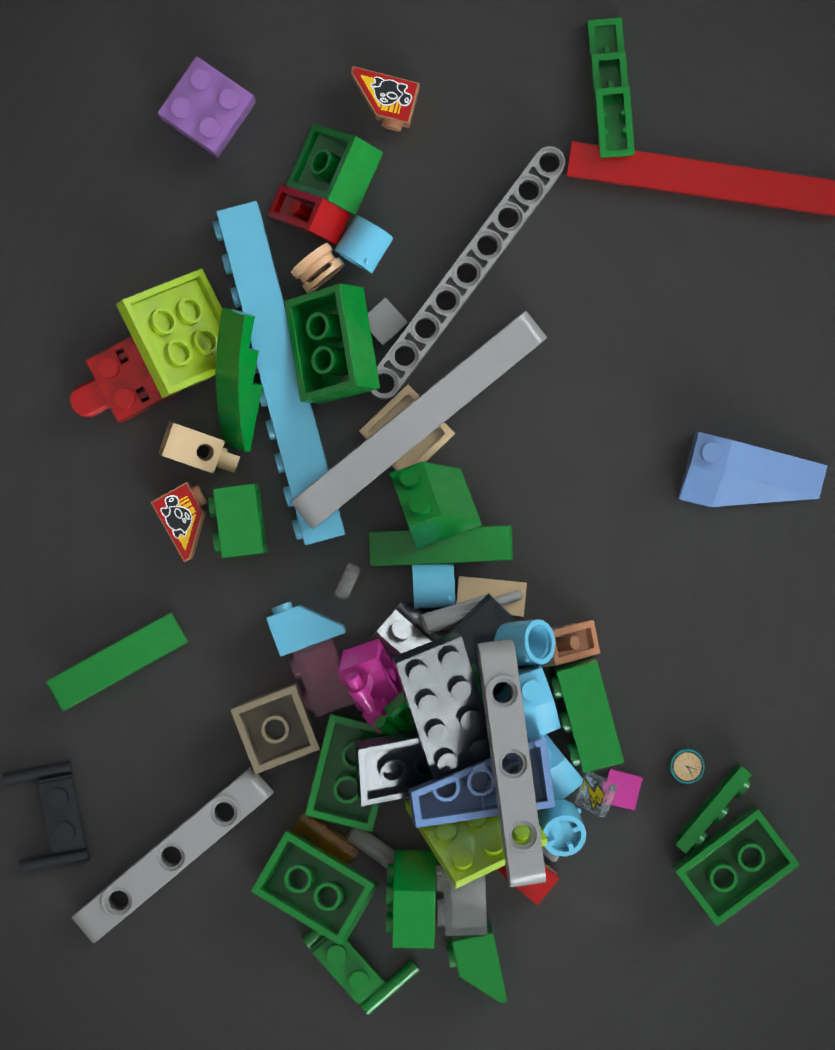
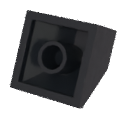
[449,593,519,696]

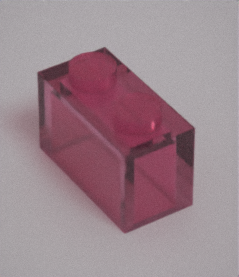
[289,638,354,717]

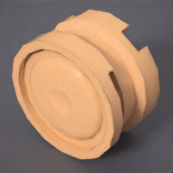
[291,242,345,294]

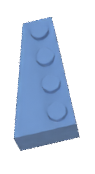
[408,735,556,828]

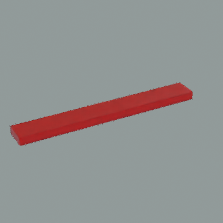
[566,141,835,217]

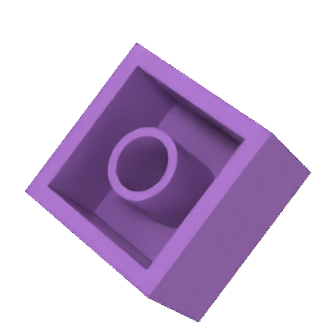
[158,56,256,158]

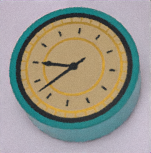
[669,748,705,784]

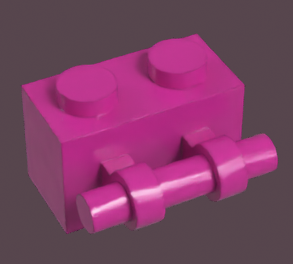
[337,638,402,733]

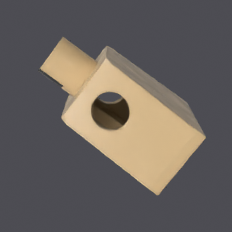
[158,421,241,474]

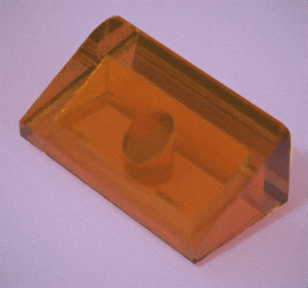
[291,810,359,865]

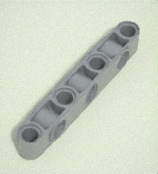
[477,639,546,887]
[71,766,274,944]

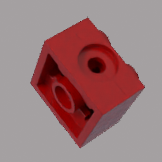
[70,336,183,423]

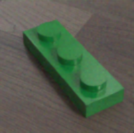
[672,762,752,854]

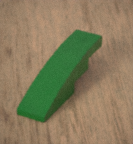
[587,17,635,158]
[216,308,263,452]
[369,525,513,566]
[45,612,188,712]

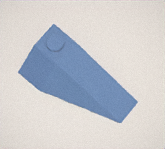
[678,432,828,507]

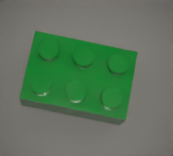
[284,283,380,404]
[549,657,624,773]
[305,711,385,832]
[671,805,800,926]
[251,831,380,945]

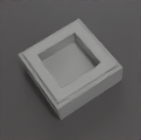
[368,297,408,346]

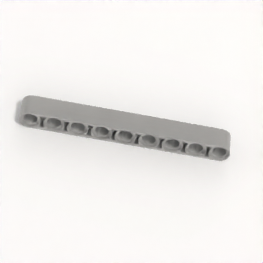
[371,146,565,400]
[290,311,547,529]

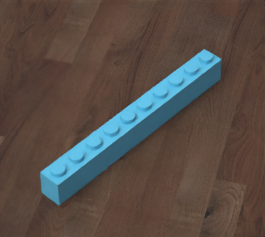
[213,201,346,545]

